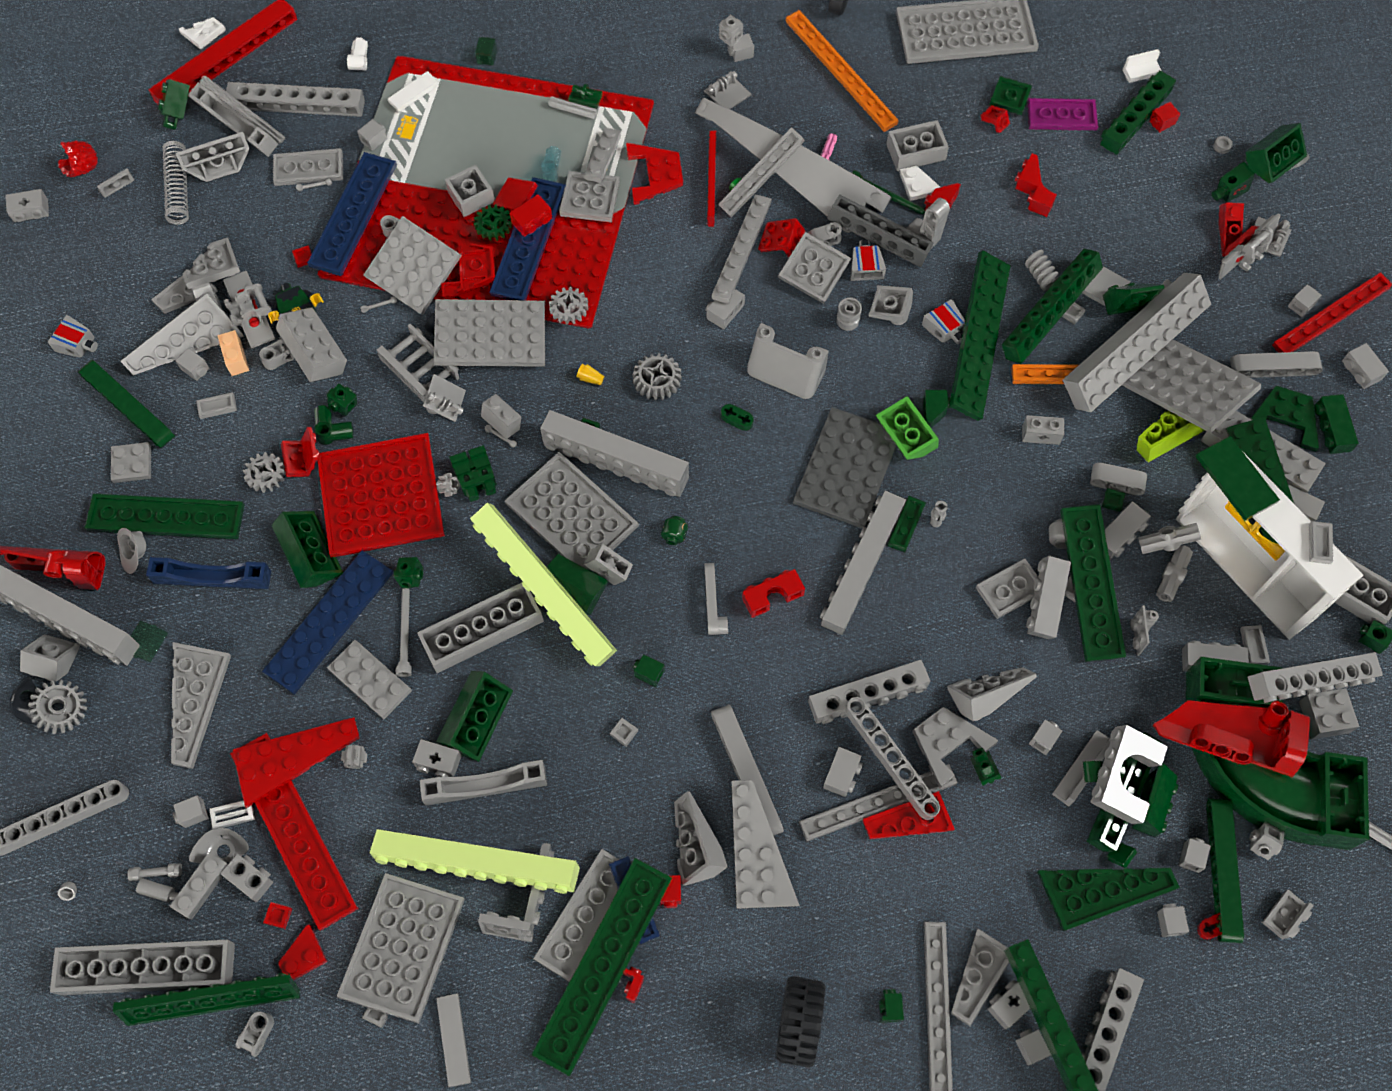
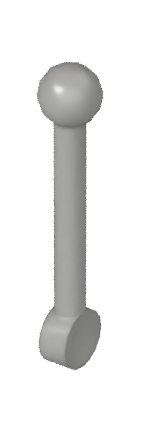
[296,179,332,192]
[360,297,397,313]
[485,425,517,448]

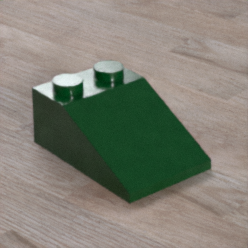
[1102,283,1165,315]

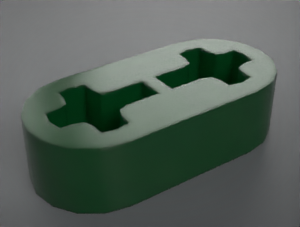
[721,404,754,431]

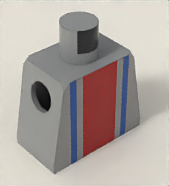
[850,239,886,281]
[922,299,965,344]
[48,315,98,358]

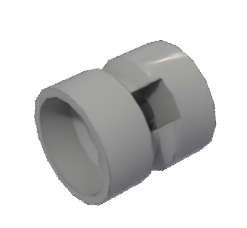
[836,298,862,331]

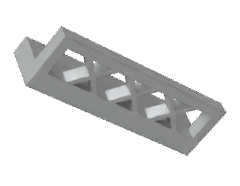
[1052,730,1111,806]

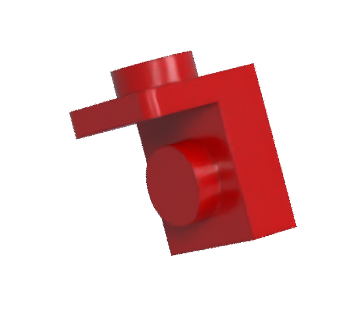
[981,105,1010,133]
[624,967,644,1003]

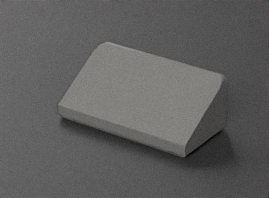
[97,169,134,198]

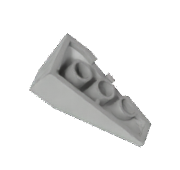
[947,667,1036,721]
[674,791,728,885]

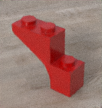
[1015,153,1057,217]

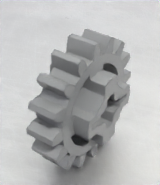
[549,287,588,325]
[243,452,286,493]

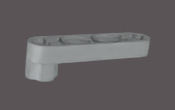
[704,563,728,635]

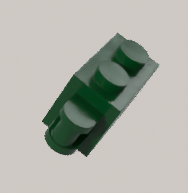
[158,79,190,130]

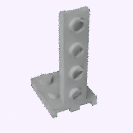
[478,843,554,942]

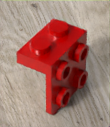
[758,218,806,257]
[281,427,319,477]

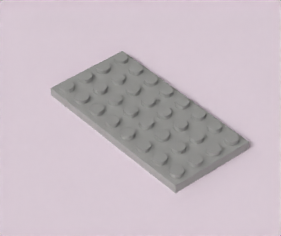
[896,0,1039,64]

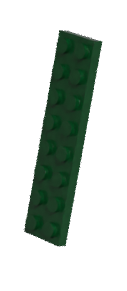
[1226,417,1294,544]
[85,494,245,539]
[1060,505,1126,662]
[113,973,300,1026]

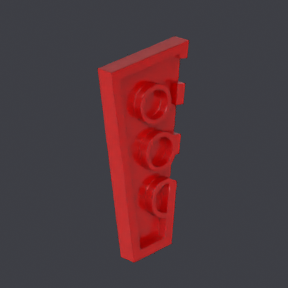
[862,791,955,840]

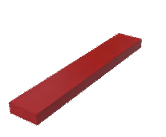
[707,130,716,227]

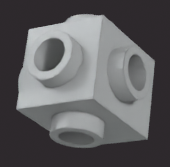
[719,15,743,47]
[1249,822,1284,860]

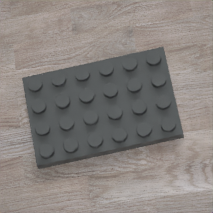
[793,407,897,529]

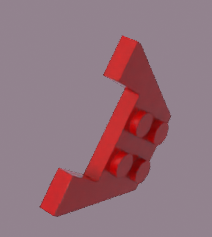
[626,143,683,205]
[439,238,496,299]

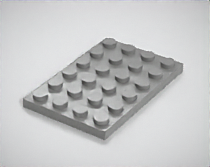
[434,299,545,366]
[1122,339,1261,433]
[505,452,639,571]
[337,873,465,1024]

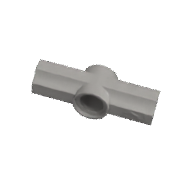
[1138,523,1201,554]
[1156,545,1193,602]

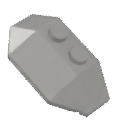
[176,132,249,182]

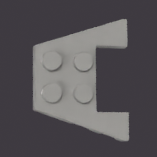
[913,707,998,788]

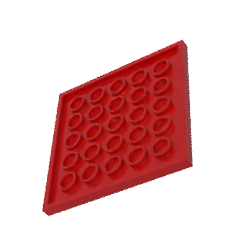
[318,433,445,558]

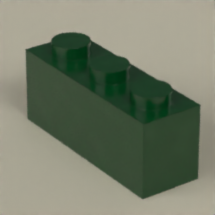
[1315,394,1359,454]

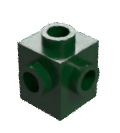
[327,384,357,417]
[394,557,424,588]

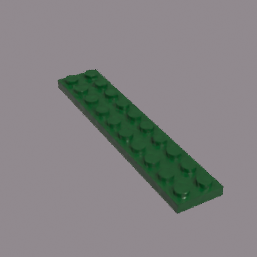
[949,250,1011,421]
[532,858,673,1076]

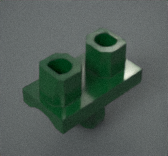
[568,84,603,109]
[970,747,1001,786]

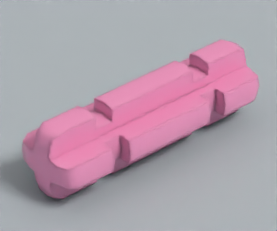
[820,133,837,160]

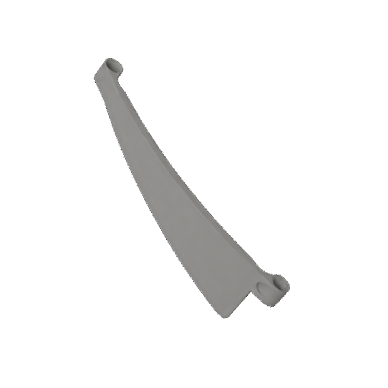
[695,98,891,233]

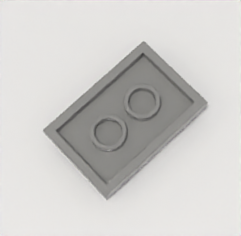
[976,559,1038,619]

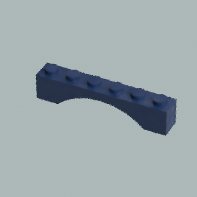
[146,557,272,589]

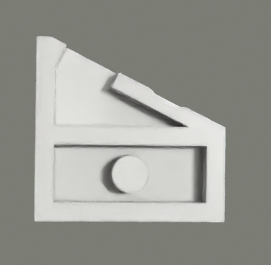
[179,18,226,49]
[900,166,940,201]

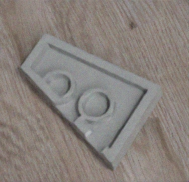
[151,275,218,314]

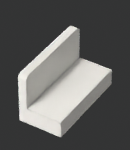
[1123,50,1161,83]

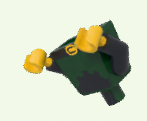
[268,283,324,324]

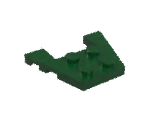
[1251,385,1319,452]

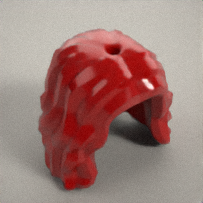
[58,140,98,177]

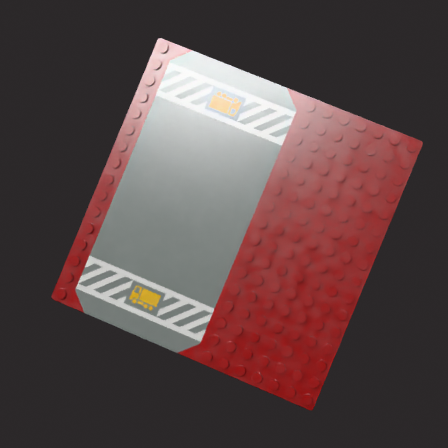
[318,56,654,329]

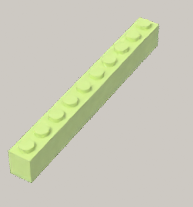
[470,503,617,666]
[370,829,580,894]

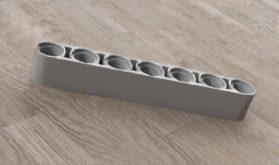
[845,697,940,820]
[711,704,784,836]
[0,780,129,856]

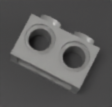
[220,854,274,902]

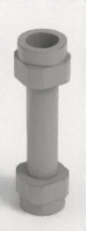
[128,863,182,881]

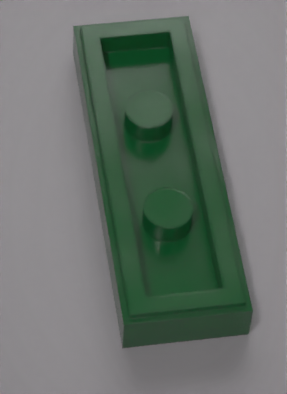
[887,496,926,553]

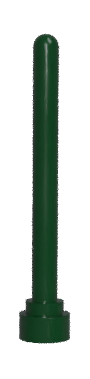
[852,170,926,215]

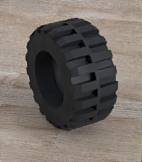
[776,976,825,1068]

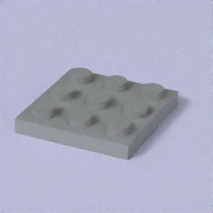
[560,171,620,222]
[778,232,851,304]

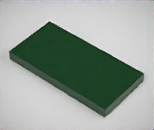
[1195,436,1280,521]

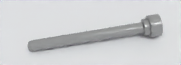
[395,588,412,677]

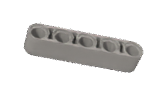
[1230,351,1323,378]

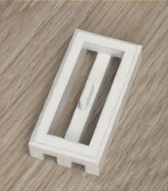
[210,800,255,829]

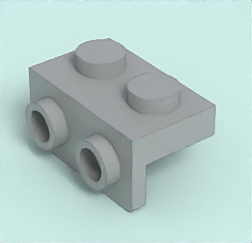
[1262,890,1314,940]

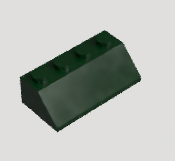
[1245,123,1307,183]
[271,511,343,588]
[436,671,513,762]

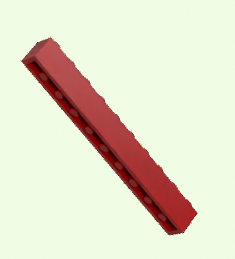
[149,0,298,104]

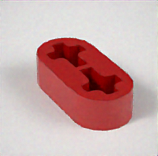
[1197,913,1222,940]

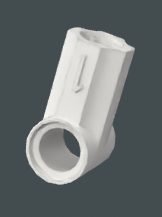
[347,38,368,70]

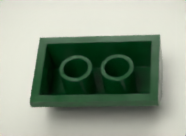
[547,554,608,615]
[1132,763,1178,837]

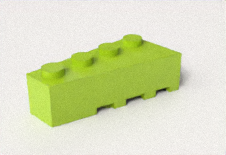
[1136,410,1205,462]

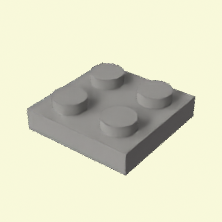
[111,442,151,483]

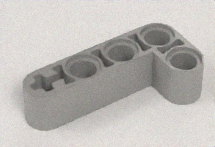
[906,198,950,249]

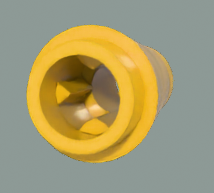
[576,364,605,386]

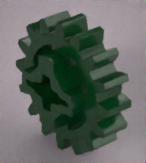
[474,204,512,241]

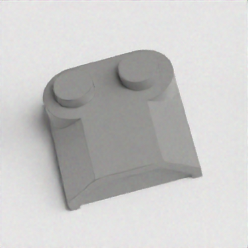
[868,285,913,325]

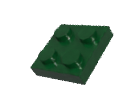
[989,76,1032,115]

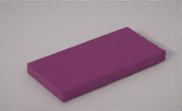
[1027,98,1098,131]

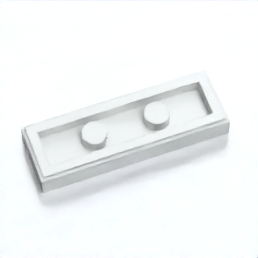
[388,71,439,112]

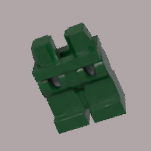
[449,445,497,502]

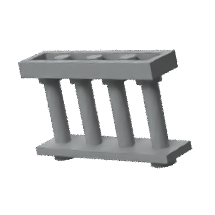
[377,324,460,402]

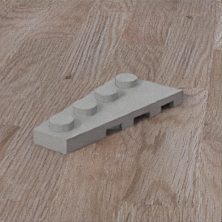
[951,929,1009,1026]

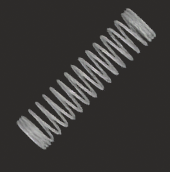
[163,141,189,224]

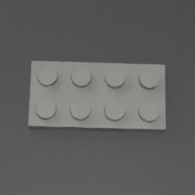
[327,640,412,719]

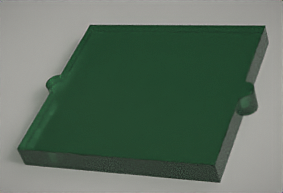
[131,620,168,663]

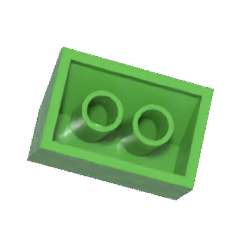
[876,396,939,460]

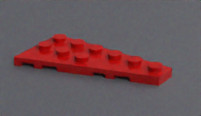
[233,717,360,809]

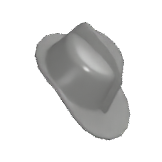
[117,528,146,574]

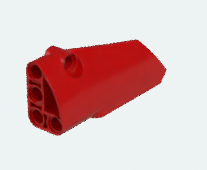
[0,546,106,590]
[1153,700,1310,777]

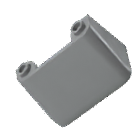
[747,323,829,399]

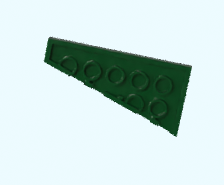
[1037,868,1180,932]

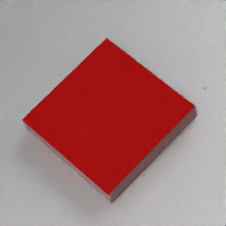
[492,177,538,212]

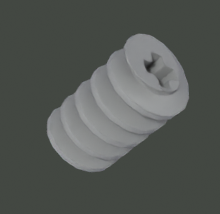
[1025,250,1059,290]

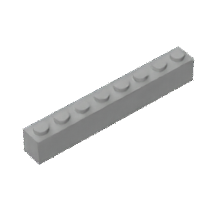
[820,491,906,635]

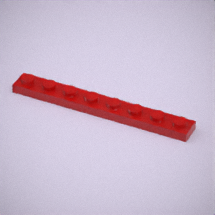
[1272,272,1392,353]

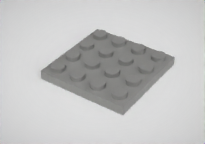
[363,216,462,315]

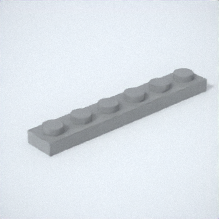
[718,127,805,218]

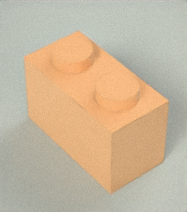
[217,330,250,376]

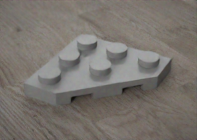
[183,237,240,289]

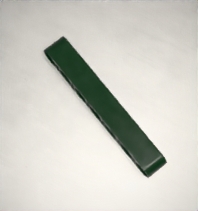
[77,359,175,449]
[1206,799,1244,943]

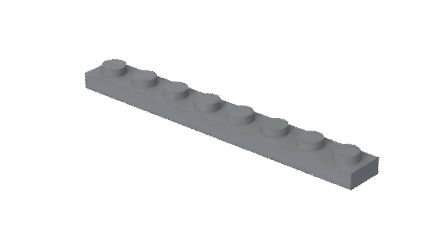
[712,194,772,304]

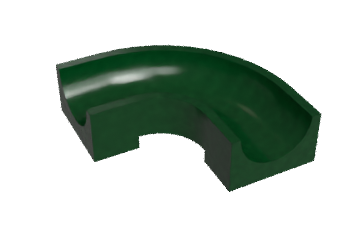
[1186,657,1369,850]

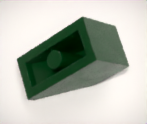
[923,390,951,428]

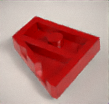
[278,924,328,980]

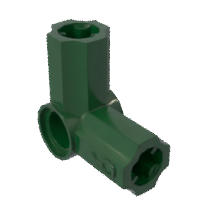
[314,405,354,445]

